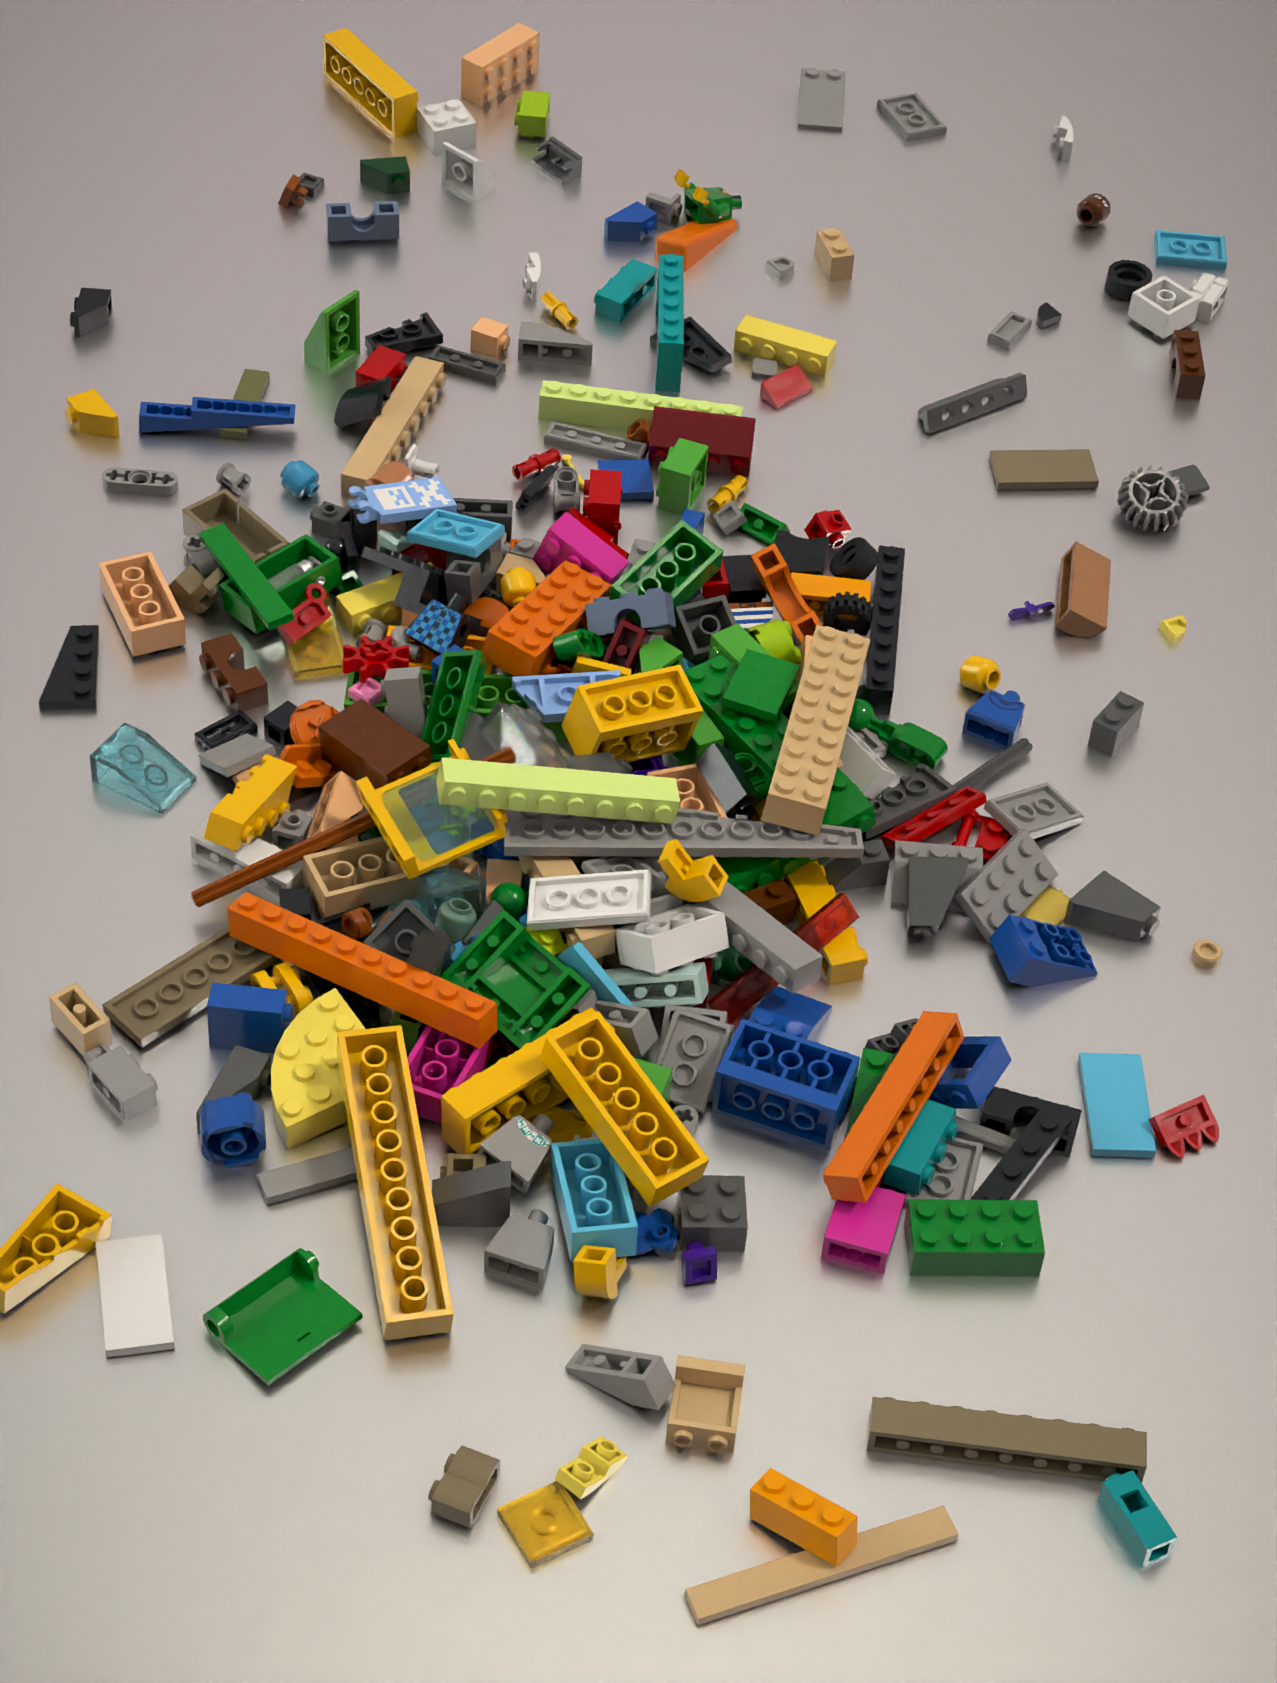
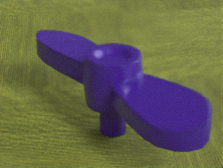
[1008,601,1055,621]

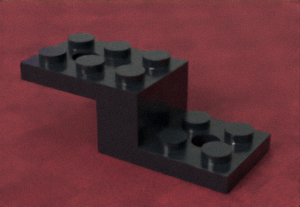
[361,545,490,637]

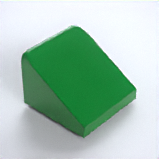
[330,570,364,596]

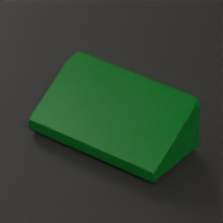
[738,503,790,545]

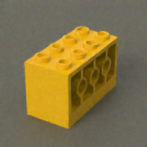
[561,665,704,762]

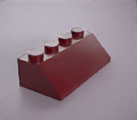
[648,406,756,478]

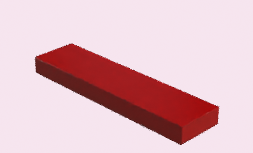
[880,786,987,851]

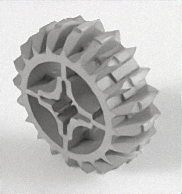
[1117,465,1188,532]

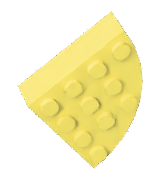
[271,988,365,1150]

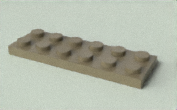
[102,926,281,1048]

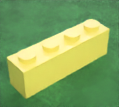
[734,315,837,377]
[336,562,434,635]

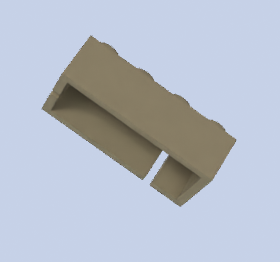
[182,488,290,563]

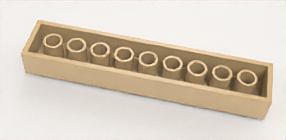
[761,624,870,836]

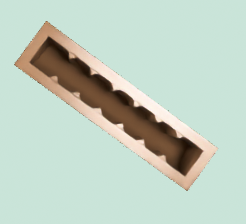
[1056,542,1111,637]

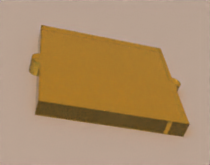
[1020,885,1071,926]

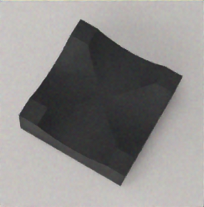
[775,529,830,575]

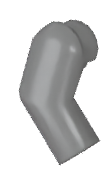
[390,626,422,660]

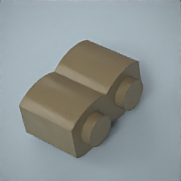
[428,1445,500,1528]

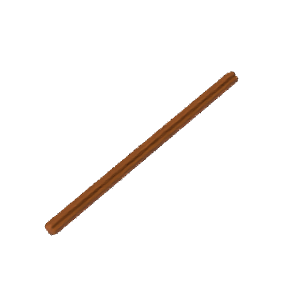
[191,747,516,907]

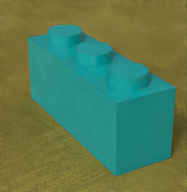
[594,259,657,323]
[883,1099,959,1196]

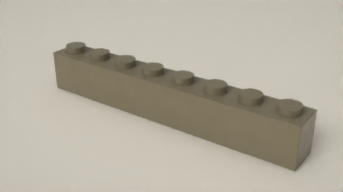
[867,1397,1147,1483]

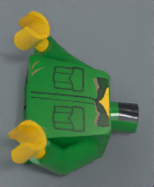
[674,169,742,224]

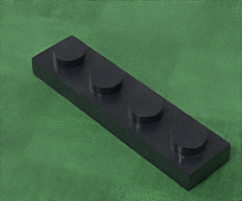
[971,1103,1072,1200]

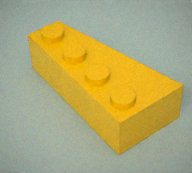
[204,754,297,851]
[0,1183,112,1314]

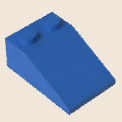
[748,986,832,1042]

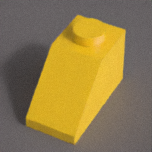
[65,389,120,438]

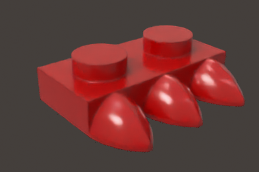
[1148,1094,1219,1158]

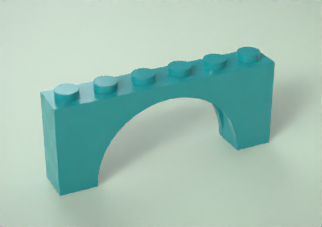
[655,254,684,392]

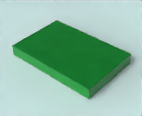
[721,649,800,722]

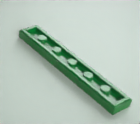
[199,523,294,630]

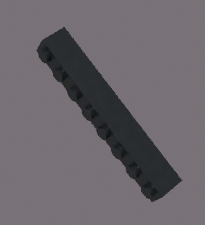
[864,545,905,715]

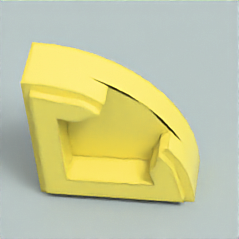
[1159,615,1186,645]

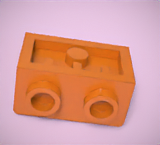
[279,743,337,788]

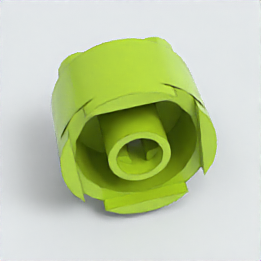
[745,619,801,664]

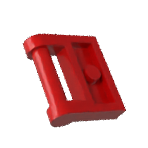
[951,810,1010,866]

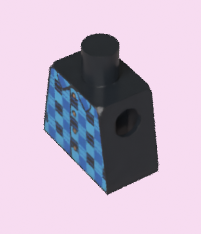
[404,592,472,655]

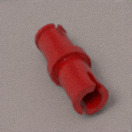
[512,448,561,481]

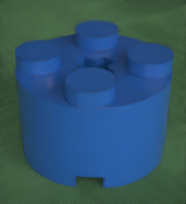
[200,1092,266,1168]

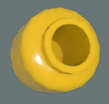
[500,567,536,608]
[959,655,1001,694]

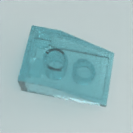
[90,723,197,814]

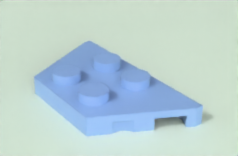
[512,670,621,723]

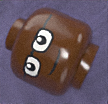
[1076,193,1111,227]

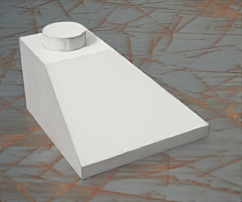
[442,142,495,202]

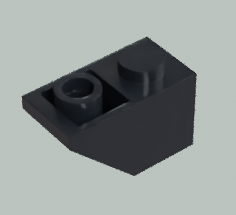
[70,288,113,337]

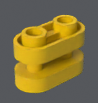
[251,962,313,1015]

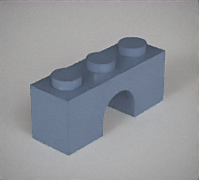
[326,201,399,242]
[585,588,676,640]

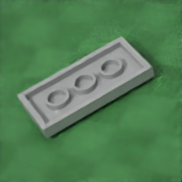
[954,828,1059,943]

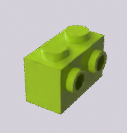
[514,90,550,137]

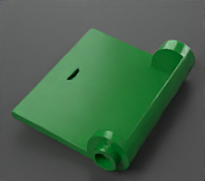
[203,1248,363,1385]

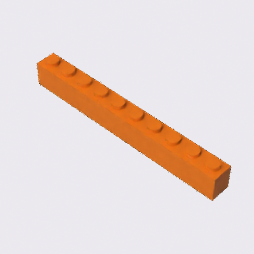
[227,892,498,1049]

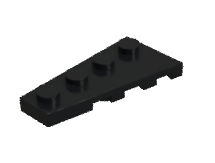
[39,625,99,710]

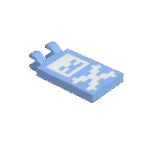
[348,477,457,524]

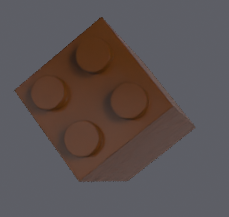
[318,698,432,796]

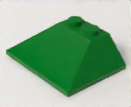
[440,909,592,1049]

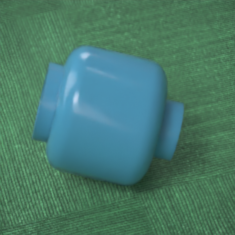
[280,460,320,499]

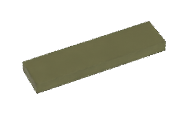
[221,369,270,440]

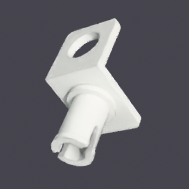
[404,444,440,478]

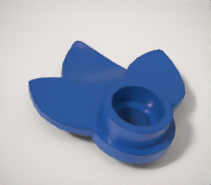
[635,1208,679,1255]

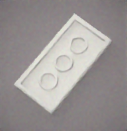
[527,869,652,931]
[95,1234,175,1358]

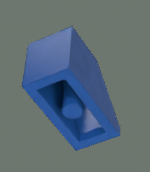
[604,201,658,242]

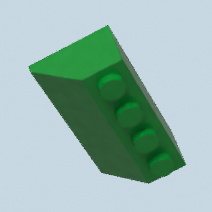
[420,650,487,763]

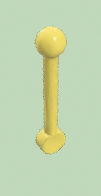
[561,454,584,489]

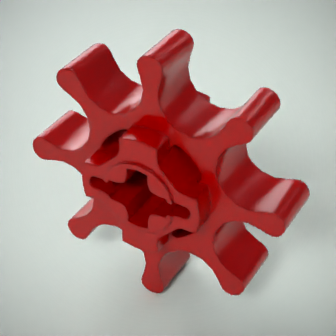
[343,636,409,683]

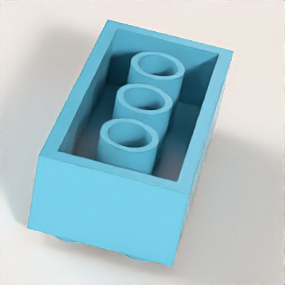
[550,1139,638,1262]

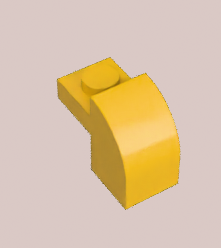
[658,839,729,902]
[573,1245,627,1299]

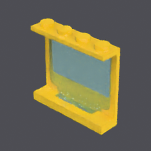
[356,739,508,880]

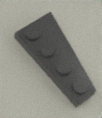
[862,762,957,839]

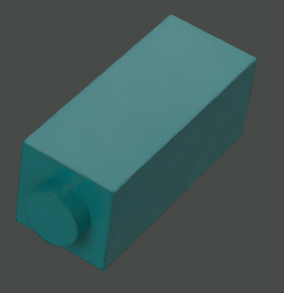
[1098,1470,1177,1568]

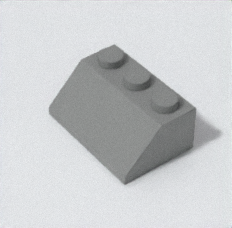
[891,840,983,913]

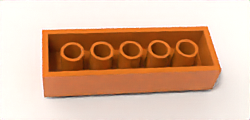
[482,560,612,677]

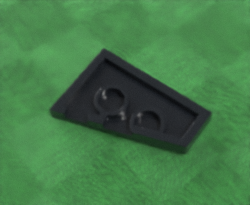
[365,312,443,354]
[650,316,732,373]

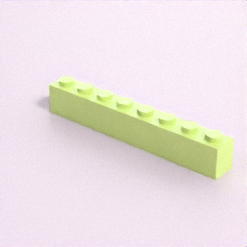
[538,380,743,434]
[436,758,680,824]

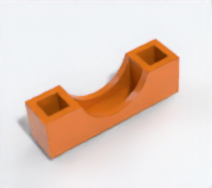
[751,543,823,647]

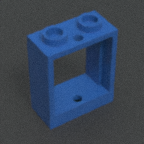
[928,1036,1012,1109]

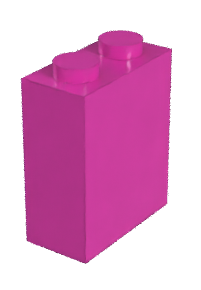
[821,1187,906,1274]

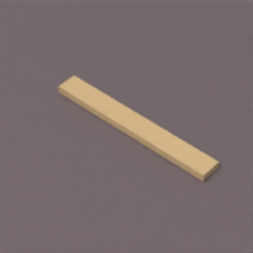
[684,1505,959,1625]

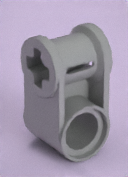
[553,466,580,513]
[183,534,226,579]

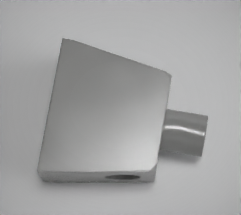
[484,1209,555,1289]

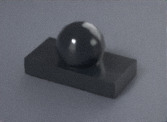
[324,521,359,576]

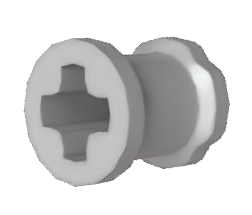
[216,462,251,495]
[356,619,388,647]

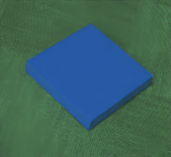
[597,459,654,500]

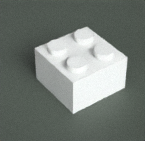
[417,99,477,155]
[1128,275,1200,339]

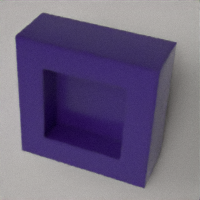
[682,1242,717,1285]

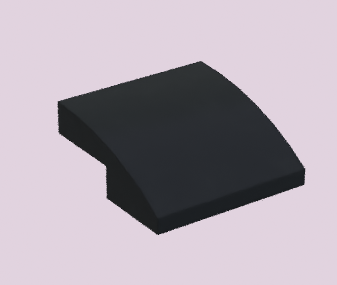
[334,376,392,428]

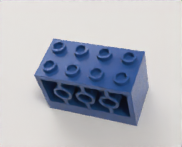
[711,1019,860,1151]

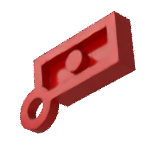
[277,583,332,646]

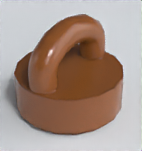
[627,418,651,445]
[341,907,373,941]

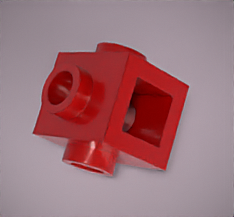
[804,510,852,549]

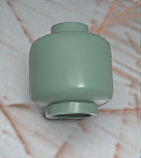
[434,898,477,944]

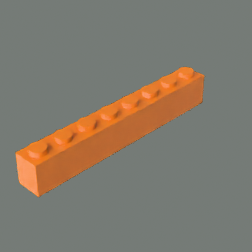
[823,1011,965,1203]

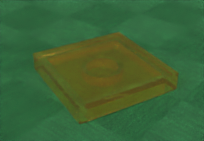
[497,1481,594,1569]

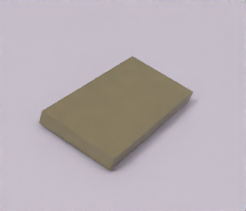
[989,449,1099,490]

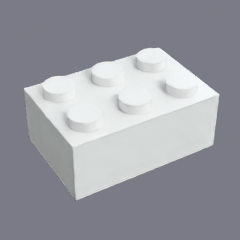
[615,904,729,976]

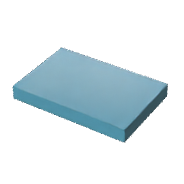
[1154,230,1227,270]
[407,509,505,558]

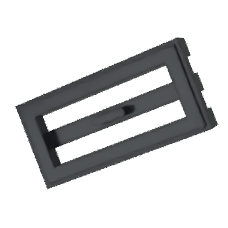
[515,464,557,513]
[194,709,258,750]

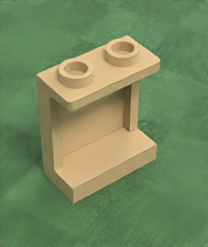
[665,1355,746,1453]

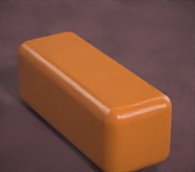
[655,218,737,272]

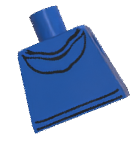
[962,690,1025,750]

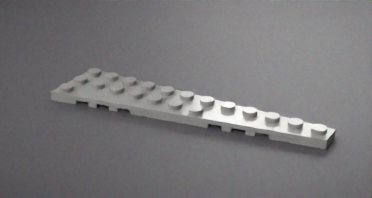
[504,808,864,858]

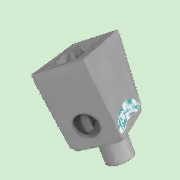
[478,1114,554,1194]

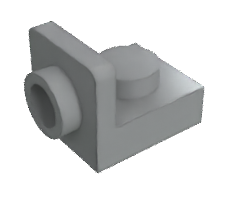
[645,192,683,224]

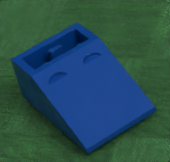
[989,914,1098,987]

